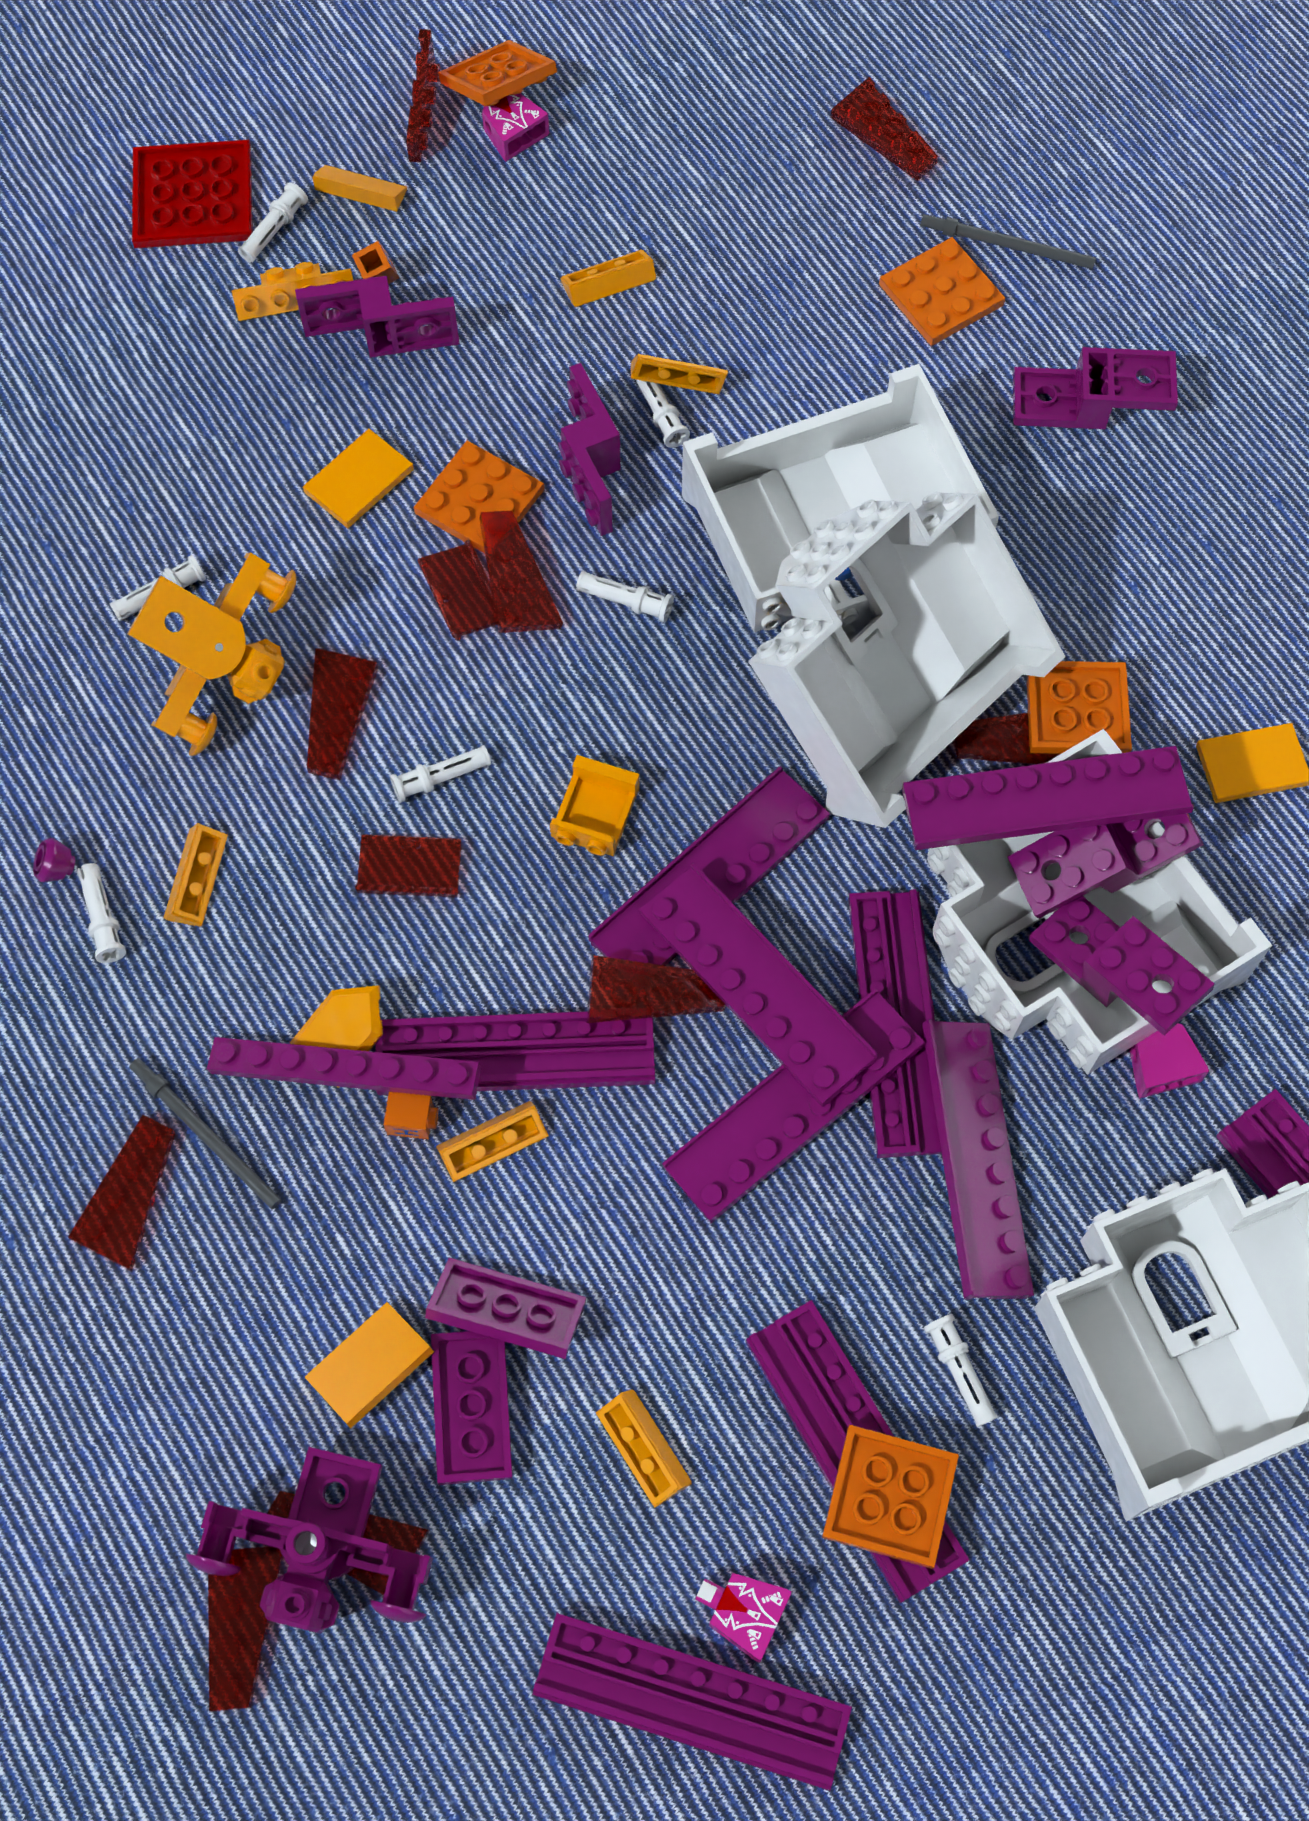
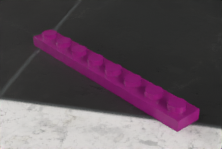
[207,1037,482,1100]

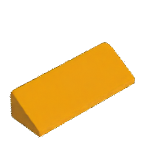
[312,165,407,212]
[560,249,656,307]
[631,354,728,394]
[163,823,228,927]
[436,1101,548,1182]
[596,1390,692,1508]

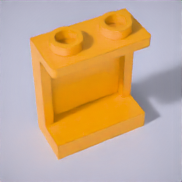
[550,755,640,857]

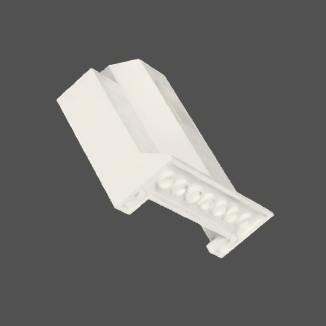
[682,364,999,640]
[748,492,1066,828]
[927,729,1272,1075]
[1034,1168,1309,1522]

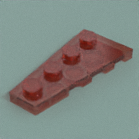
[587,955,726,1023]
[208,1546,283,1712]

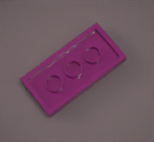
[425,1257,587,1359]
[431,1331,513,1485]

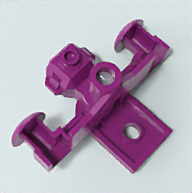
[186,1447,433,1634]

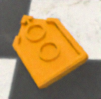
[290,985,383,1088]

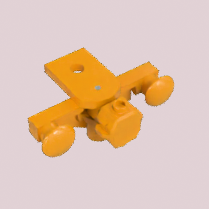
[127,552,297,756]

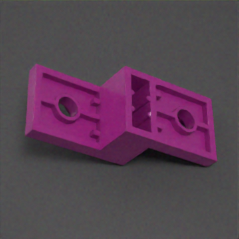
[295,276,460,358]
[1013,347,1178,429]
[558,363,621,536]
[1007,813,1204,919]
[1029,896,1215,1036]

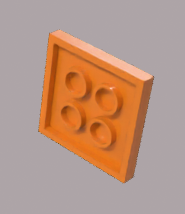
[438,40,557,106]
[879,237,1005,346]
[414,440,545,557]
[1026,661,1132,754]
[822,1425,959,1569]

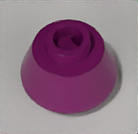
[33,837,75,883]

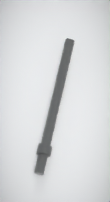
[920,214,1096,269]
[129,1058,282,1210]

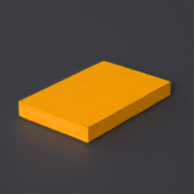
[303,429,414,529]
[1196,723,1309,803]
[305,1302,434,1429]

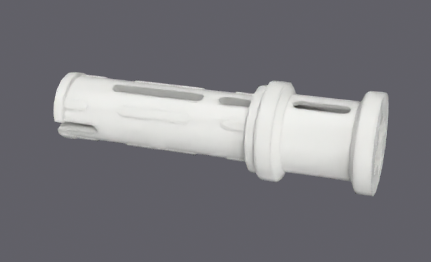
[238,182,308,263]
[635,379,690,448]
[109,555,206,622]
[576,571,674,623]
[390,745,491,803]
[77,863,126,963]
[923,1314,998,1427]

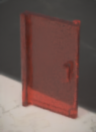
[417,540,506,640]
[355,834,462,897]

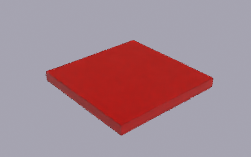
[132,140,253,248]

